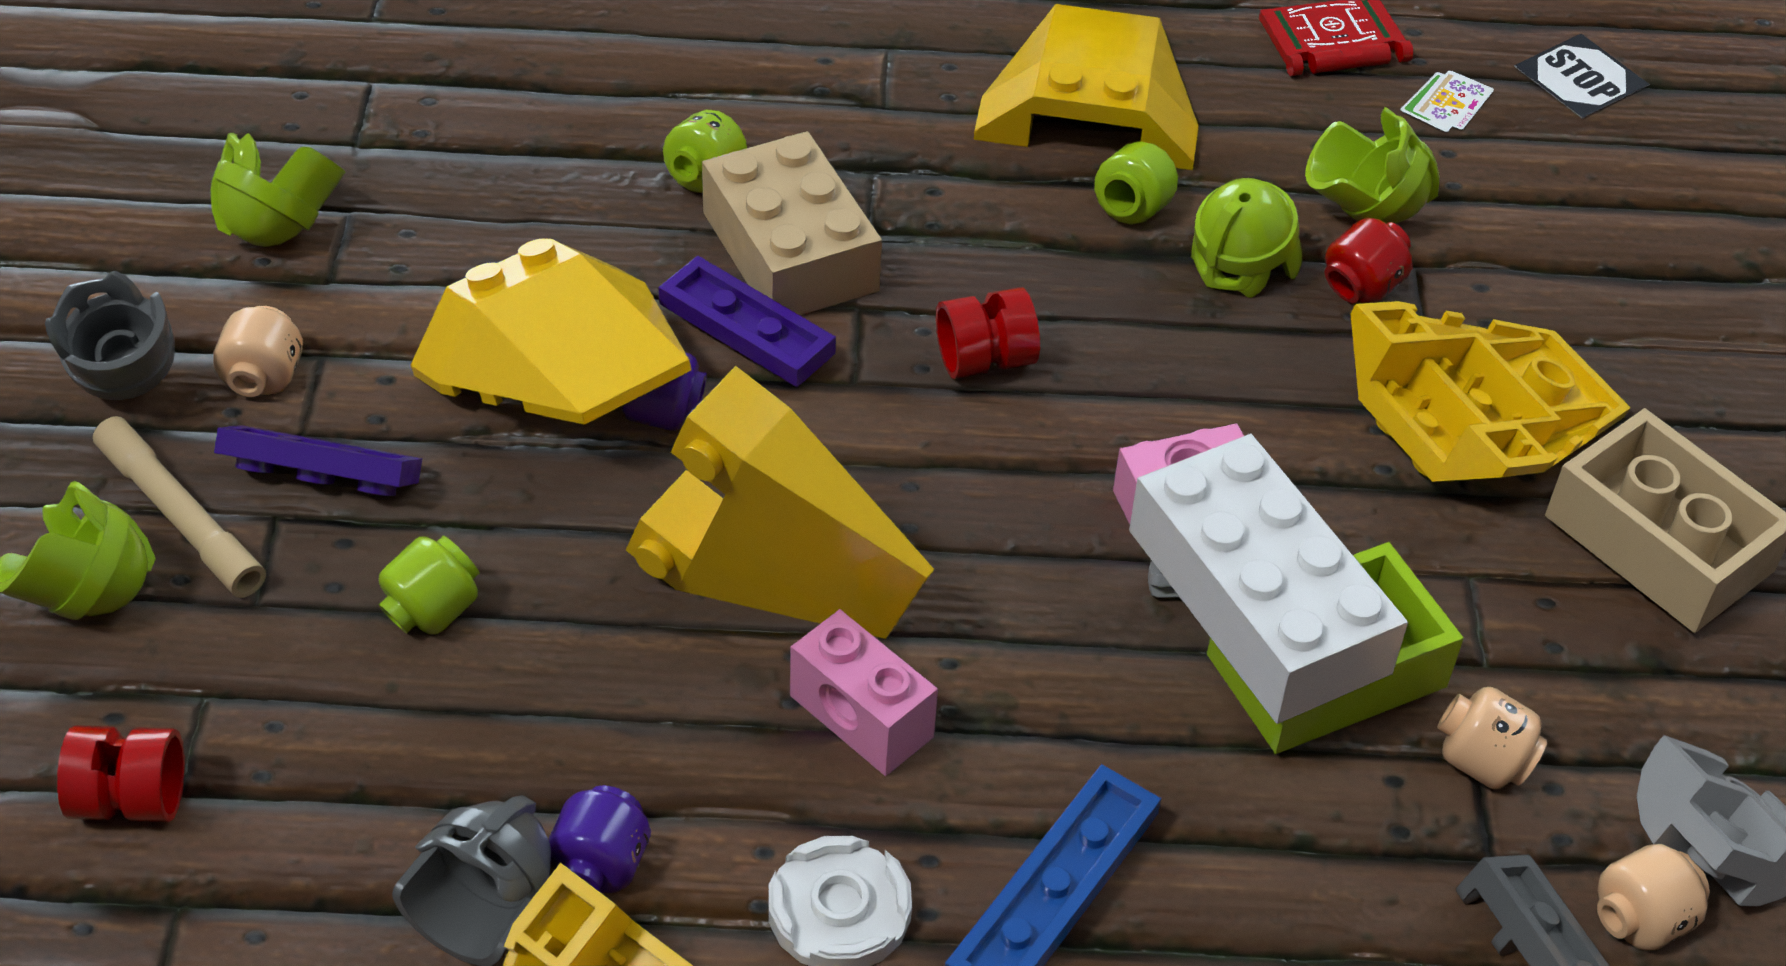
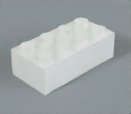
[1129,434,1408,724]

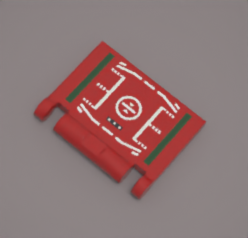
[1259,0,1414,76]

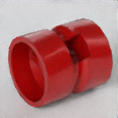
[935,287,1040,379]
[57,725,185,822]

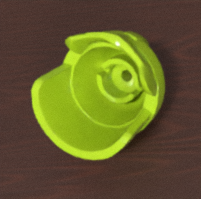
[1305,107,1440,224]
[210,133,346,247]
[1191,178,1302,298]
[0,481,156,620]

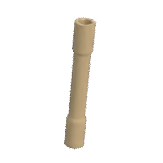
[93,416,266,598]

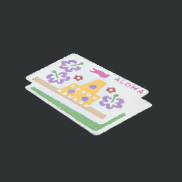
[1400,71,1494,132]

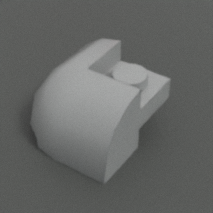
[1637,735,1786,906]

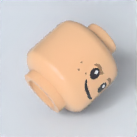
[213,306,303,397]
[1437,687,1547,789]
[1597,844,1710,950]

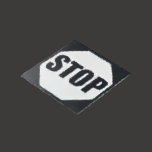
[1514,34,1650,118]

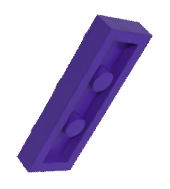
[659,256,836,387]
[214,425,423,496]

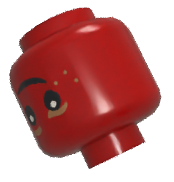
[1324,217,1413,303]

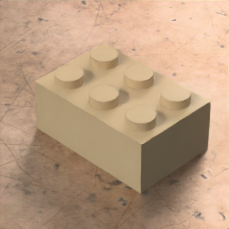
[702,131,882,315]
[1545,408,1786,633]

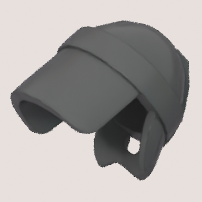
[45,271,175,400]
[392,795,551,966]

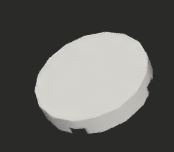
[769,836,912,966]

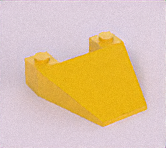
[626,366,934,639]

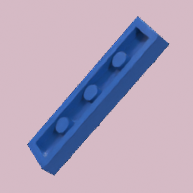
[945,764,1162,966]

